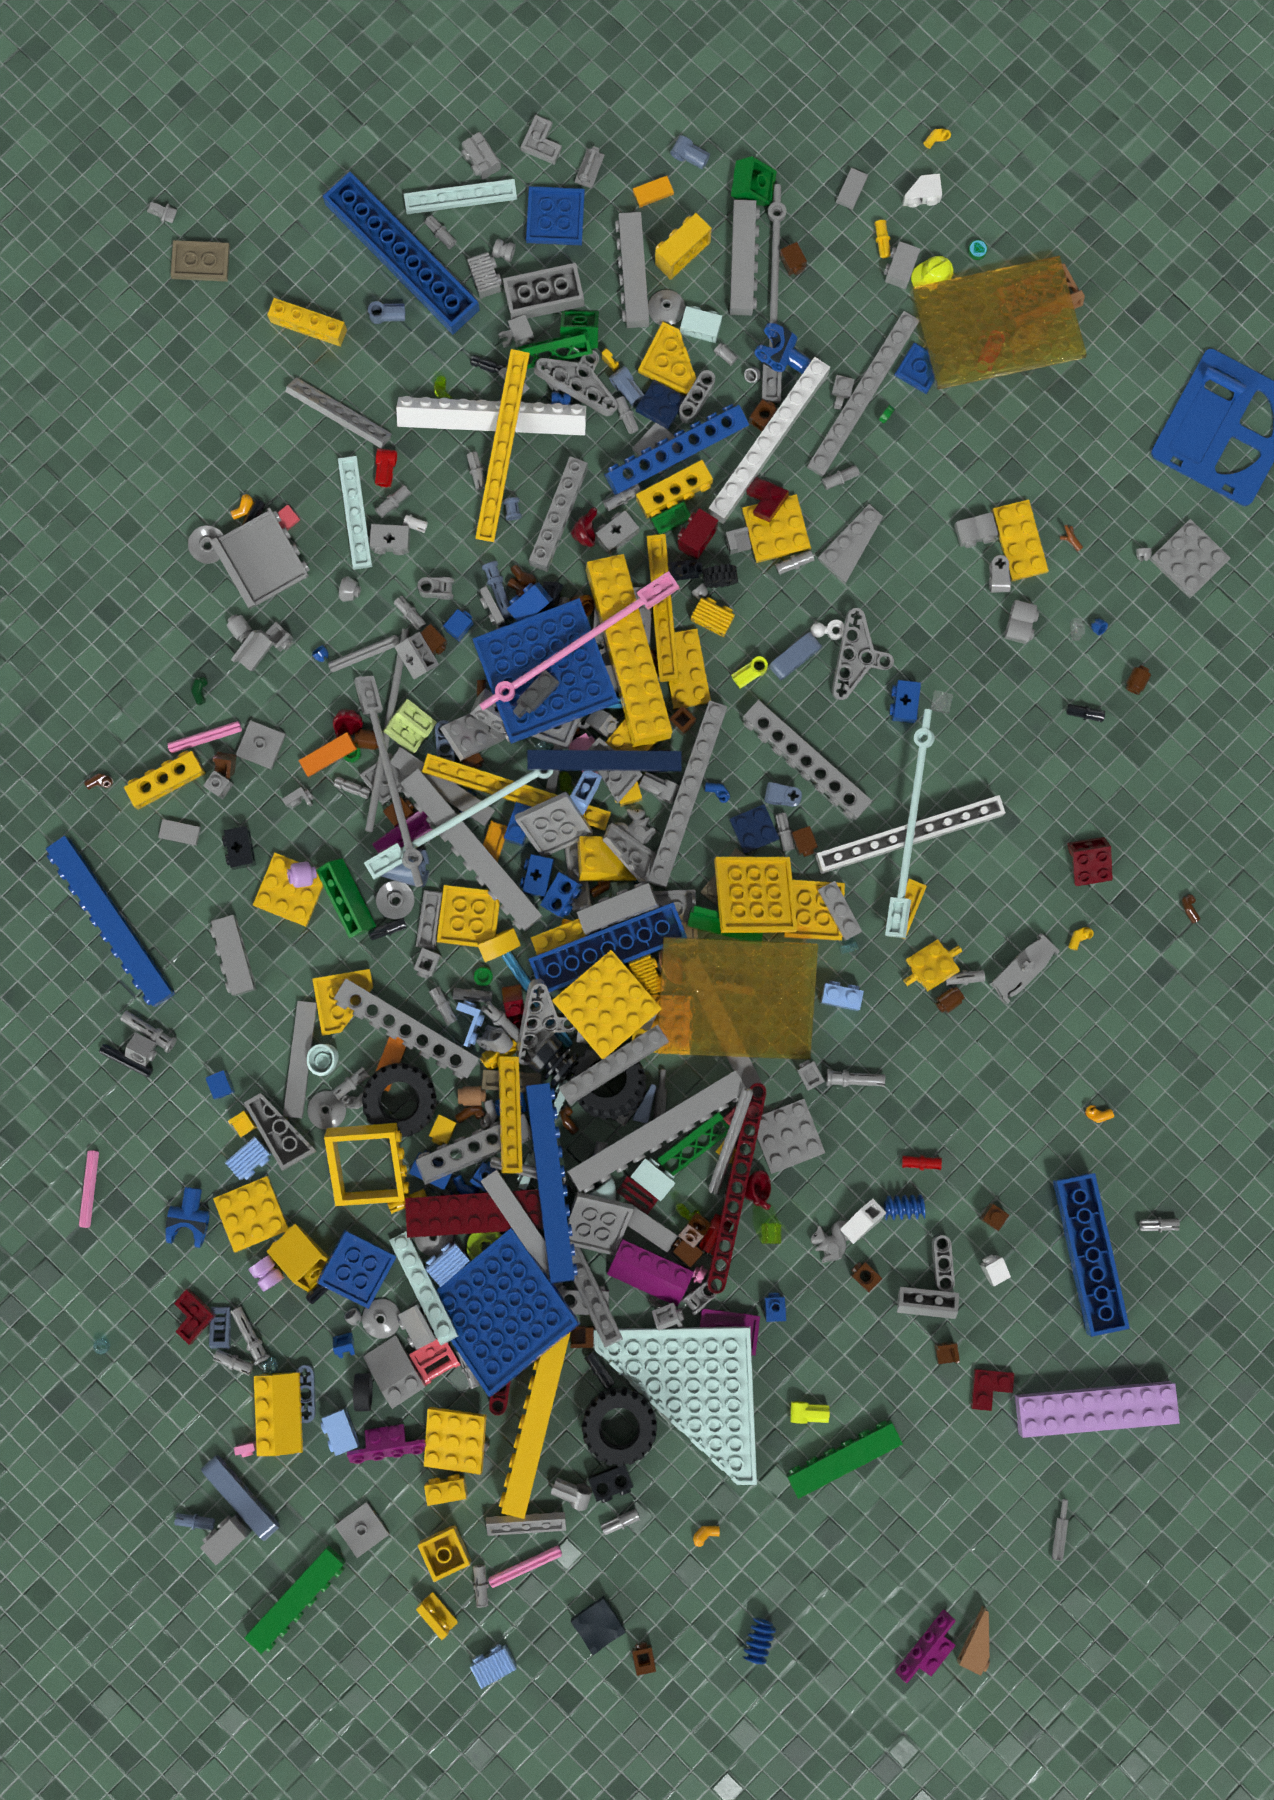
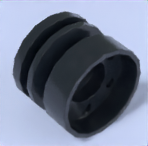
[528,1035,579,1087]

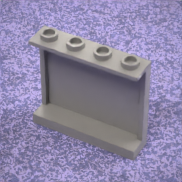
[210,508,310,609]

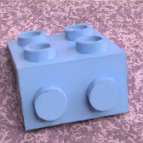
[456,1000,485,1047]

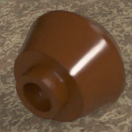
[570,594,594,617]

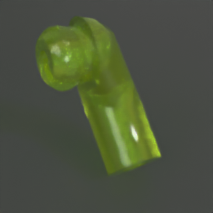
[434,375,453,399]
[559,771,574,796]
[676,1203,701,1221]

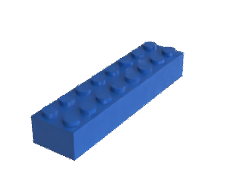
[529,902,688,993]
[1053,1173,1130,1337]

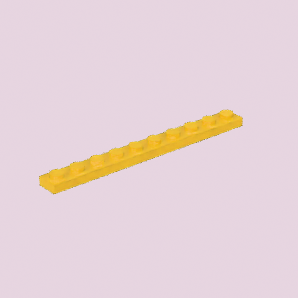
[475,349,530,542]
[422,754,611,831]

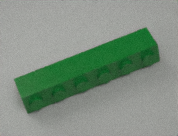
[786,1420,903,1499]
[244,1545,346,1655]

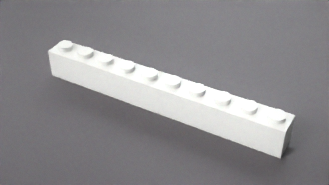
[708,357,830,524]
[396,396,586,435]
[815,795,1006,874]

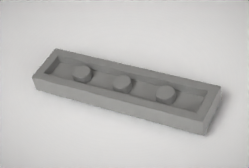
[486,1512,566,1536]

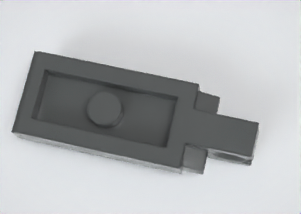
[513,670,560,718]

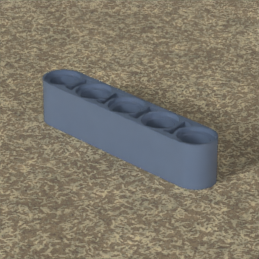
[201,1455,280,1541]

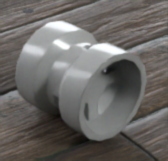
[492,238,516,262]

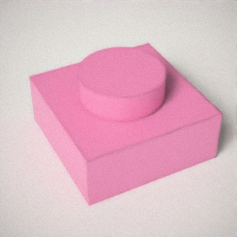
[234,1441,257,1457]

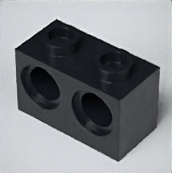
[588,1464,634,1503]

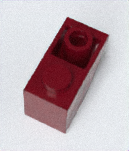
[502,984,528,1029]

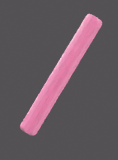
[168,721,242,753]
[79,1150,99,1228]
[488,1546,562,1588]

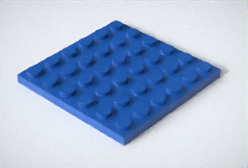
[473,598,619,744]
[436,1228,581,1397]

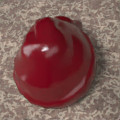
[571,507,597,547]
[333,709,363,738]
[745,1170,771,1210]

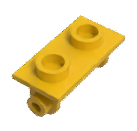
[479,1035,517,1070]

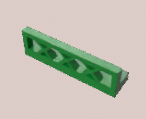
[514,330,593,369]
[686,906,763,945]
[657,1112,729,1176]

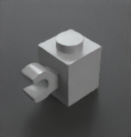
[499,314,534,348]

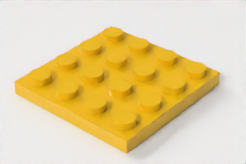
[714,857,797,933]
[552,950,662,1060]

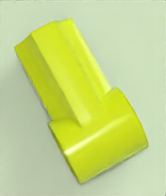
[731,656,768,689]
[790,1401,830,1424]

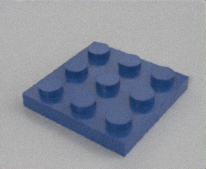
[526,186,585,246]
[316,1230,397,1309]

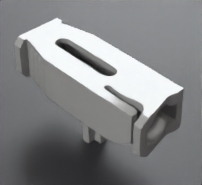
[989,933,1060,1004]

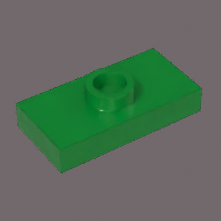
[651,501,691,535]

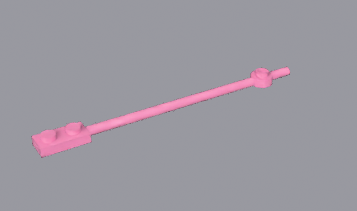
[479,571,680,710]

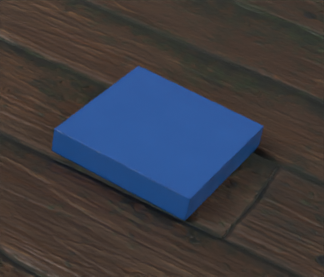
[894,343,946,394]

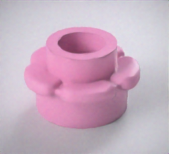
[692,1265,708,1284]

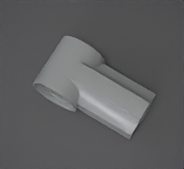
[639,772,680,804]
[551,1477,592,1511]

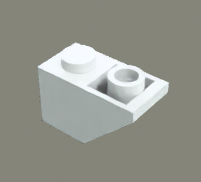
[903,174,942,207]
[840,1199,886,1244]
[980,1254,1011,1286]

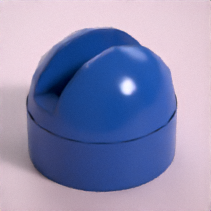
[1091,619,1108,635]
[312,645,329,662]

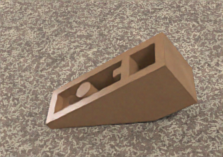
[957,1606,990,1676]

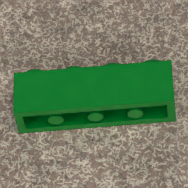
[316,858,376,939]

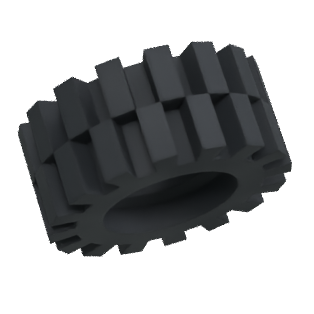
[703,564,738,588]

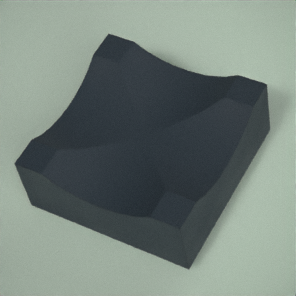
[571,1596,626,1655]

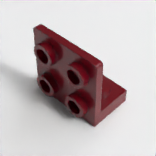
[1067,837,1113,886]

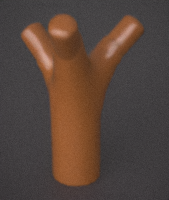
[1060,525,1083,552]

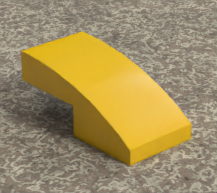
[478,927,521,962]

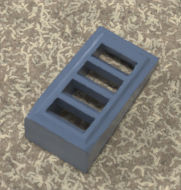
[633,1084,656,1123]
[209,1307,231,1349]

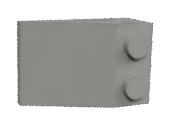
[363,1335,427,1409]

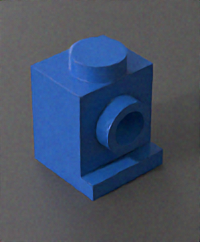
[470,1161,500,1193]

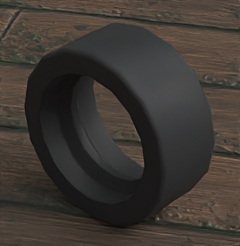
[353,1373,373,1412]

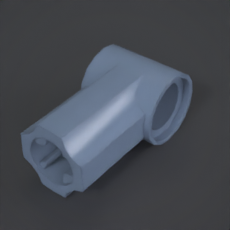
[670,135,710,169]
[368,301,405,324]
[609,366,644,406]

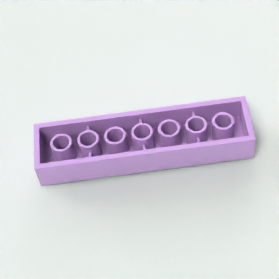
[1015,1381,1180,1438]

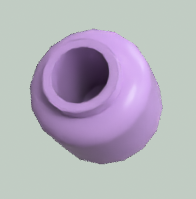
[287,861,317,888]

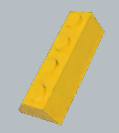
[254,1372,303,1456]

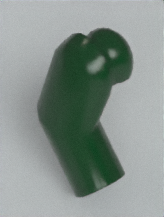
[191,676,208,705]

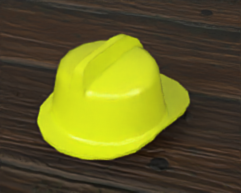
[911,256,953,293]

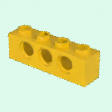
[267,298,347,347]
[636,460,713,519]
[124,751,206,810]

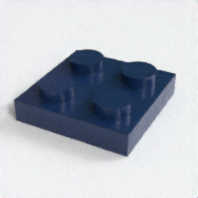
[635,380,685,429]
[729,804,780,855]

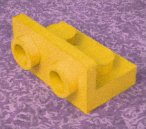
[416,1592,458,1640]

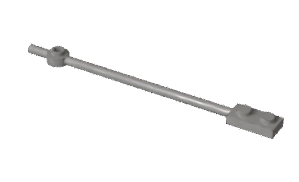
[762,184,786,403]
[354,676,423,887]

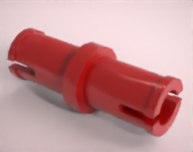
[902,1155,942,1171]

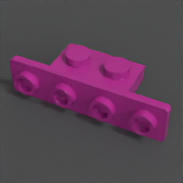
[372,811,432,853]
[347,1424,426,1464]
[895,1609,956,1683]

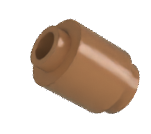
[458,1086,486,1106]

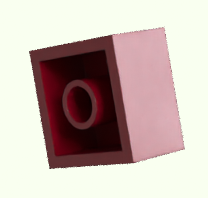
[677,508,719,560]

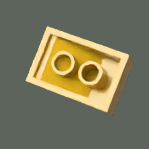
[577,836,637,881]

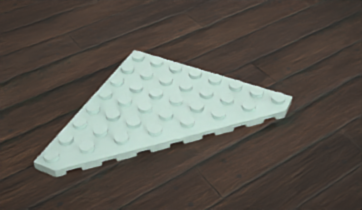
[594,1326,757,1485]

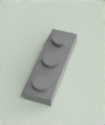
[818,881,862,941]

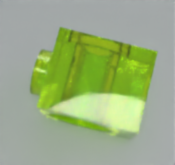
[760,1223,781,1244]

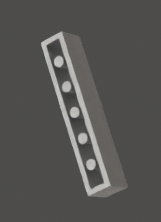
[730,200,760,316]
[615,212,649,328]

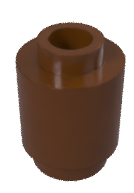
[1126,665,1151,695]
[354,729,379,750]
[935,986,965,1014]

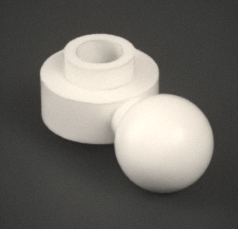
[810,620,844,640]

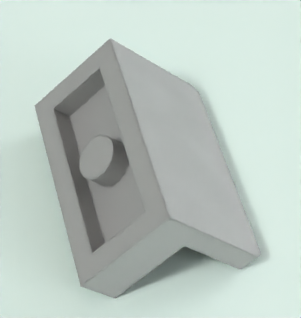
[231,630,275,671]

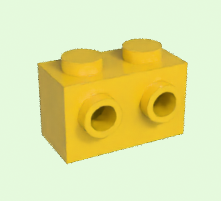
[424,1474,468,1506]

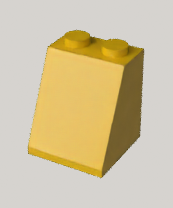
[267,1224,330,1293]

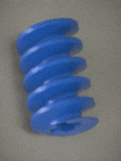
[884,1195,925,1220]
[743,1618,776,1664]

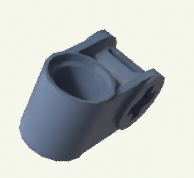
[764,782,802,807]

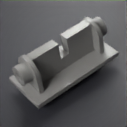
[575,146,605,189]

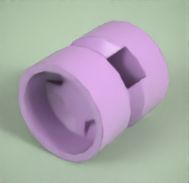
[248,1255,285,1292]

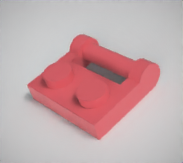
[409,1339,461,1385]

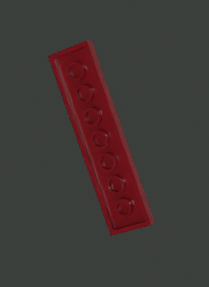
[405,1190,543,1238]

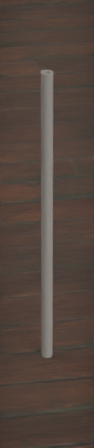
[365,629,409,832]

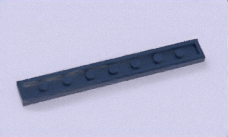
[527,750,682,771]

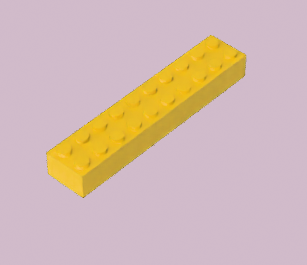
[586,554,672,747]
[499,1332,571,1519]

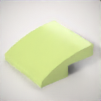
[383,699,437,755]

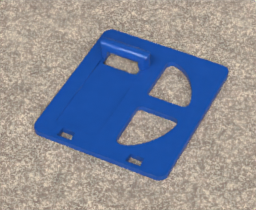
[1151,349,1274,506]

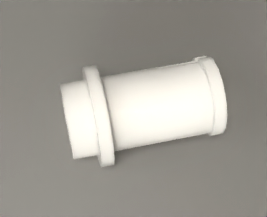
[403,514,428,533]

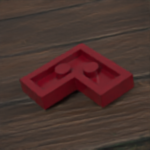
[747,477,789,523]
[174,1289,216,1345]
[971,1369,1014,1411]

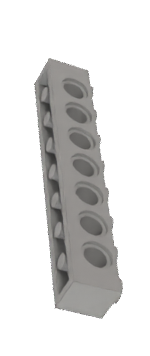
[742,700,872,821]
[334,979,479,1079]

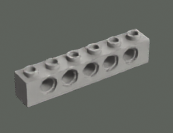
[529,456,588,572]
[416,1114,532,1185]

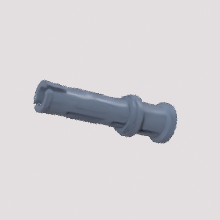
[482,561,513,620]

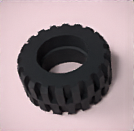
[570,1045,647,1120]
[362,1063,436,1137]
[582,1387,657,1467]

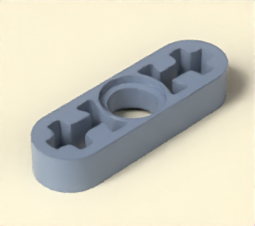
[296,1364,316,1423]

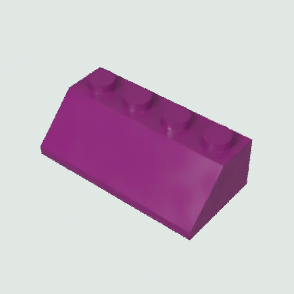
[607,1239,694,1307]

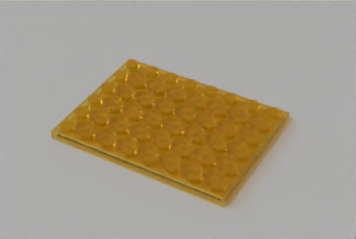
[913,256,1087,389]
[656,937,818,1059]

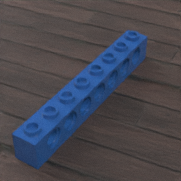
[604,404,749,495]

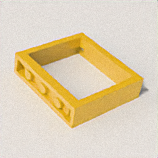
[324,1123,409,1206]

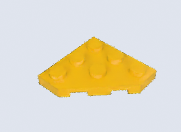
[638,322,696,396]
[312,969,373,1036]

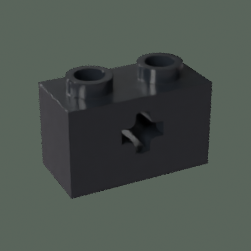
[222,826,256,870]

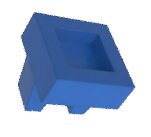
[333,1332,355,1359]

